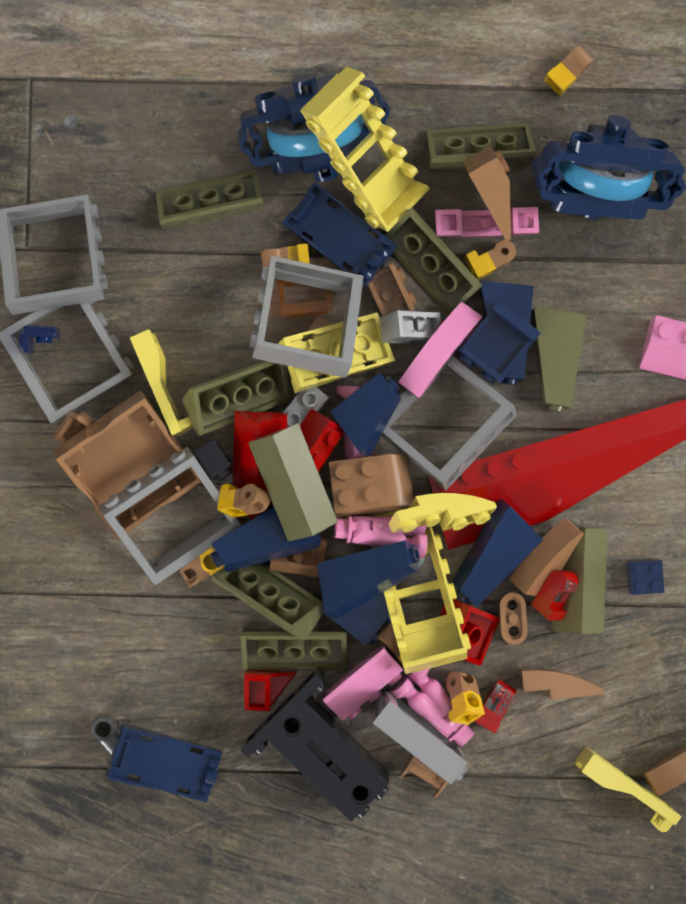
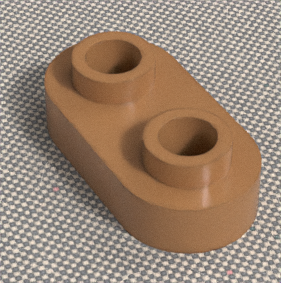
[499,592,528,645]

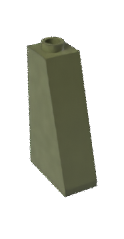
[532,306,587,412]

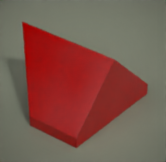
[244,670,298,711]

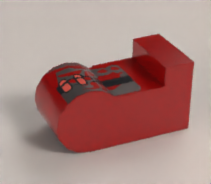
[531,570,579,621]
[474,679,517,733]

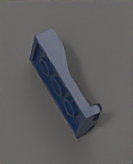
[282,182,398,288]
[106,723,223,802]

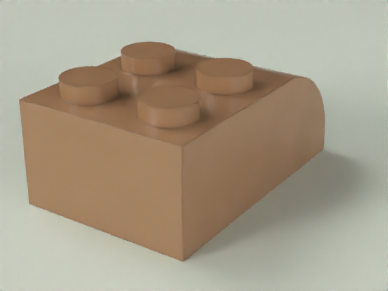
[329,454,414,519]

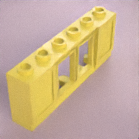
[300,67,429,232]
[372,512,471,674]

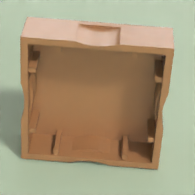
[54,390,201,539]

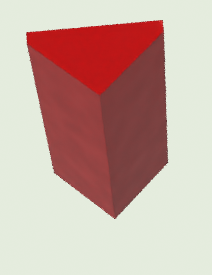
[232,411,288,519]

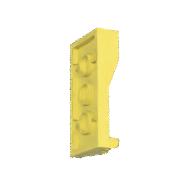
[278,312,395,393]
[130,329,194,437]
[574,746,681,832]

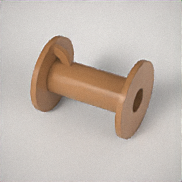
[400,754,448,799]

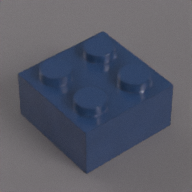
[627,560,665,595]

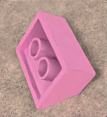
[639,315,686,380]
[322,644,403,721]

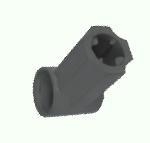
[91,714,120,755]

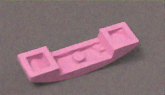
[435,207,539,238]
[398,302,483,399]

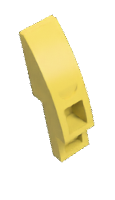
[388,493,497,533]

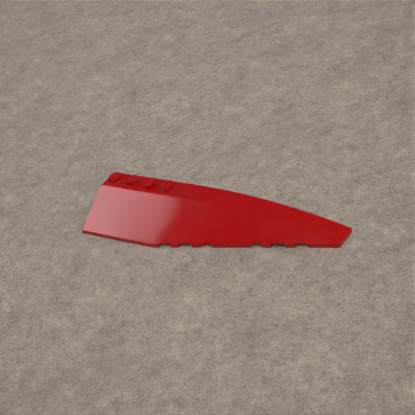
[426,399,686,550]

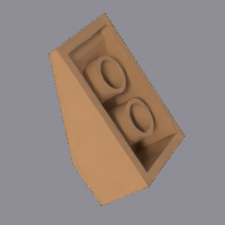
[463,145,511,241]

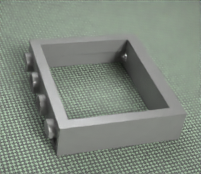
[0,194,108,315]
[249,256,364,378]
[0,286,135,425]
[381,355,517,491]
[99,447,242,585]
[371,689,468,784]

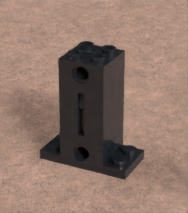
[241,666,389,822]

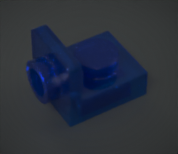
[19,326,60,354]

